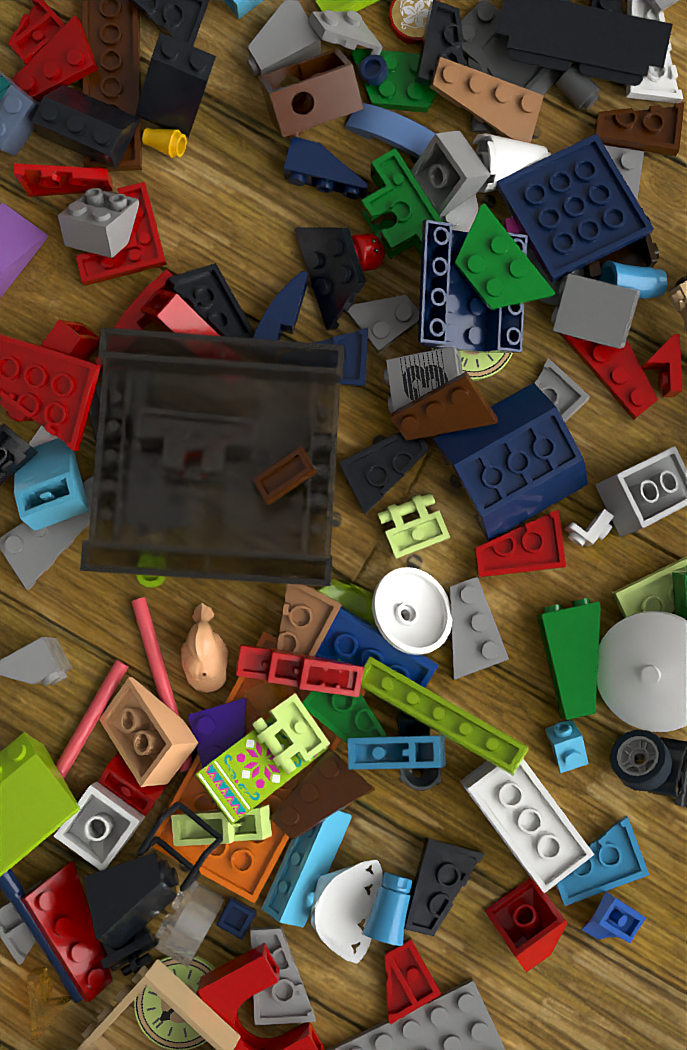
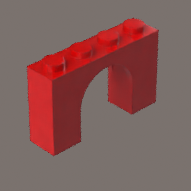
[196,942,324,1050]

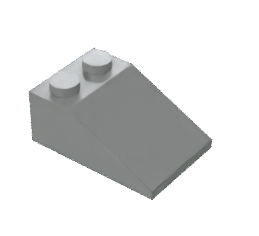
[595,446,687,537]

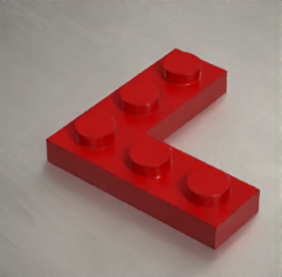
[75,182,167,286]

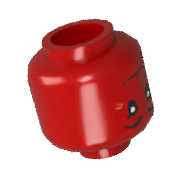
[351,233,385,272]

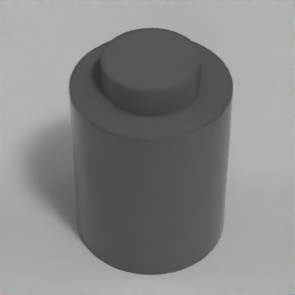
[556,64,600,110]

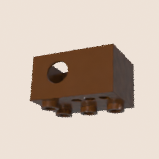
[258,48,363,138]

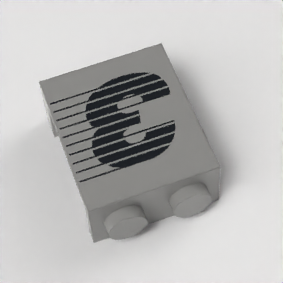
[384,346,463,414]

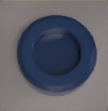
[359,55,388,86]

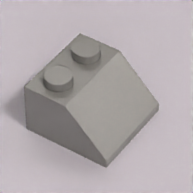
[411,130,491,218]
[0,637,73,686]

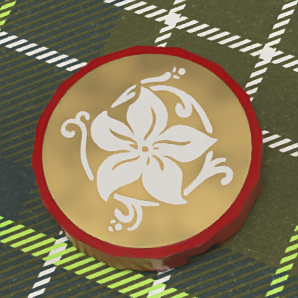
[389,0,441,44]

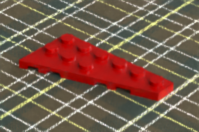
[0,333,101,451]

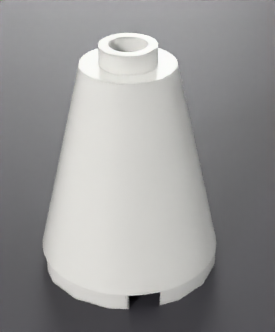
[473,133,551,193]

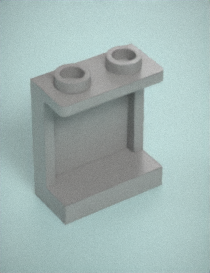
[551,273,641,349]

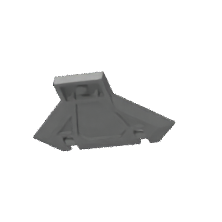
[461,0,566,132]

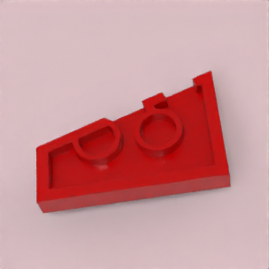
[474,509,566,578]

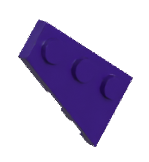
[188,697,247,803]

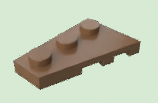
[277,576,342,656]

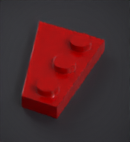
[12,15,98,102]
[13,163,113,197]

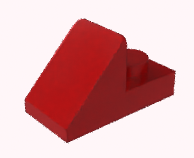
[642,334,682,397]

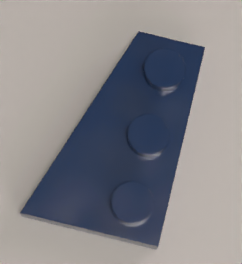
[279,328,368,386]

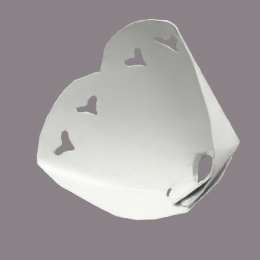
[310,860,383,964]

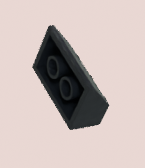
[31,85,141,170]

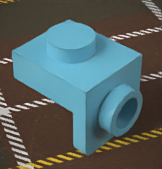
[545,720,589,773]

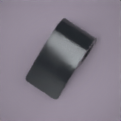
[647,737,687,799]

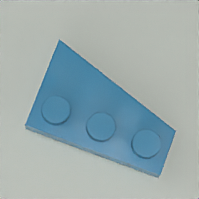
[556,815,649,906]

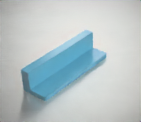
[261,810,352,927]

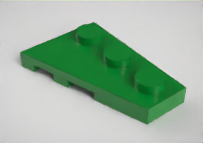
[302,658,388,745]

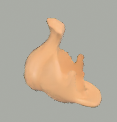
[180,603,229,693]

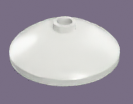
[372,567,452,655]

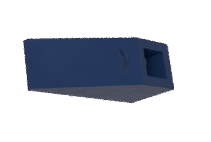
[284,137,368,200]

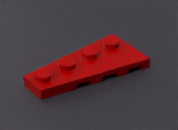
[560,333,658,420]
[21,861,113,1002]

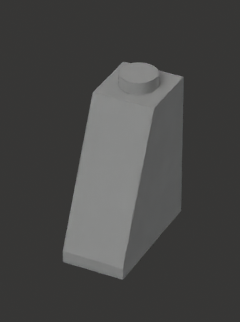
[246,0,321,76]

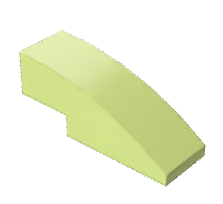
[171,805,272,846]

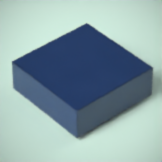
[216,896,257,940]

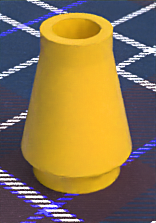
[142,128,187,158]

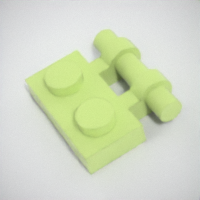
[377,493,450,560]
[252,694,330,775]

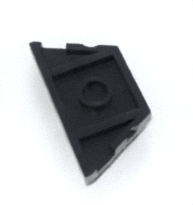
[295,227,366,330]

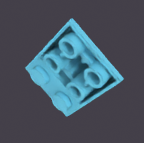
[14,438,90,531]

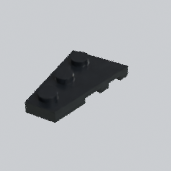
[415,0,467,87]
[165,263,255,348]
[338,432,429,515]

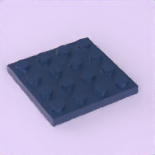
[496,134,654,282]

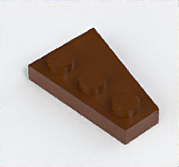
[594,102,685,157]
[390,371,498,441]
[270,748,375,840]

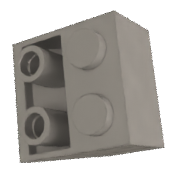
[58,188,139,258]

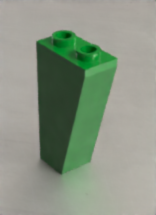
[537,598,601,720]

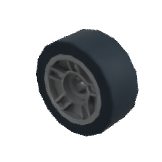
[610,730,672,792]

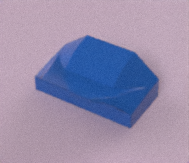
[581,891,646,943]

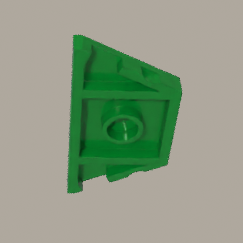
[351,48,438,113]
[454,203,555,311]

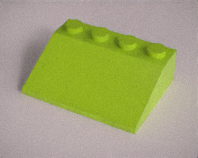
[0,732,81,877]

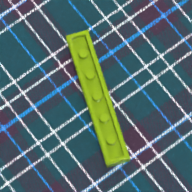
[361,657,529,776]

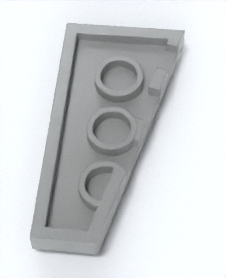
[0,476,110,590]

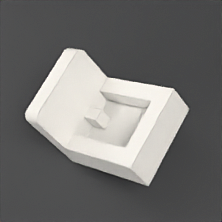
[564,509,614,547]

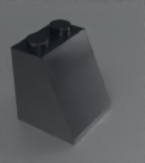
[135,33,216,138]
[84,852,179,950]

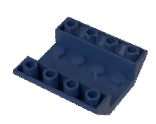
[418,220,528,353]
[432,383,588,541]

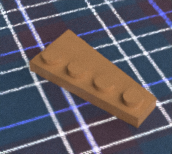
[430,57,544,143]

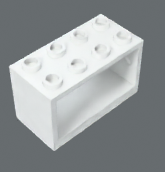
[460,759,595,893]

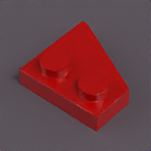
[8,0,66,65]

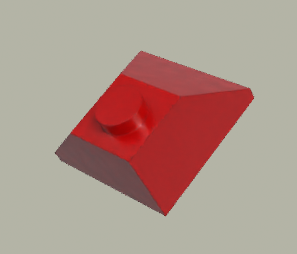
[484,878,567,973]

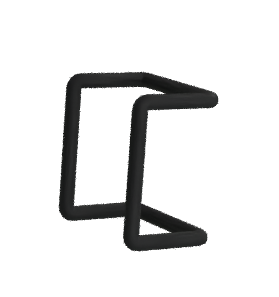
[137,802,223,892]

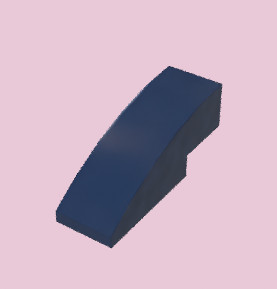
[251,271,309,358]

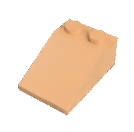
[99,677,199,787]

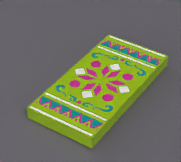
[195,716,329,825]

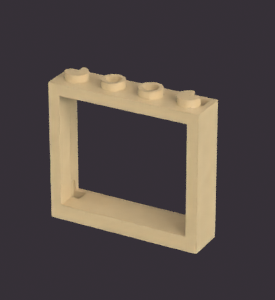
[77,959,241,1050]

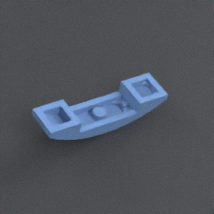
[345,103,435,159]

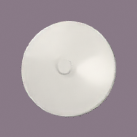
[597,611,687,732]

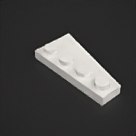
[626,0,683,103]

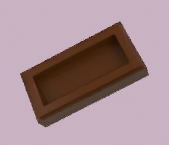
[252,446,317,505]

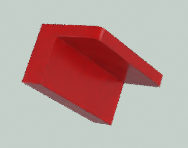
[98,752,173,817]

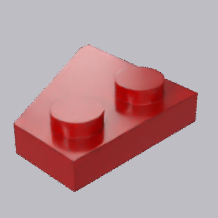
[384,937,442,1025]

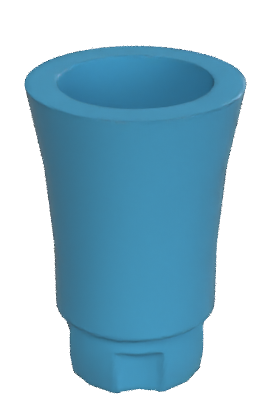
[598,261,668,299]
[362,872,412,946]

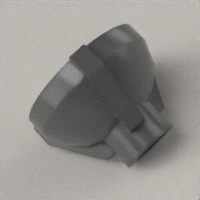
[398,767,442,791]

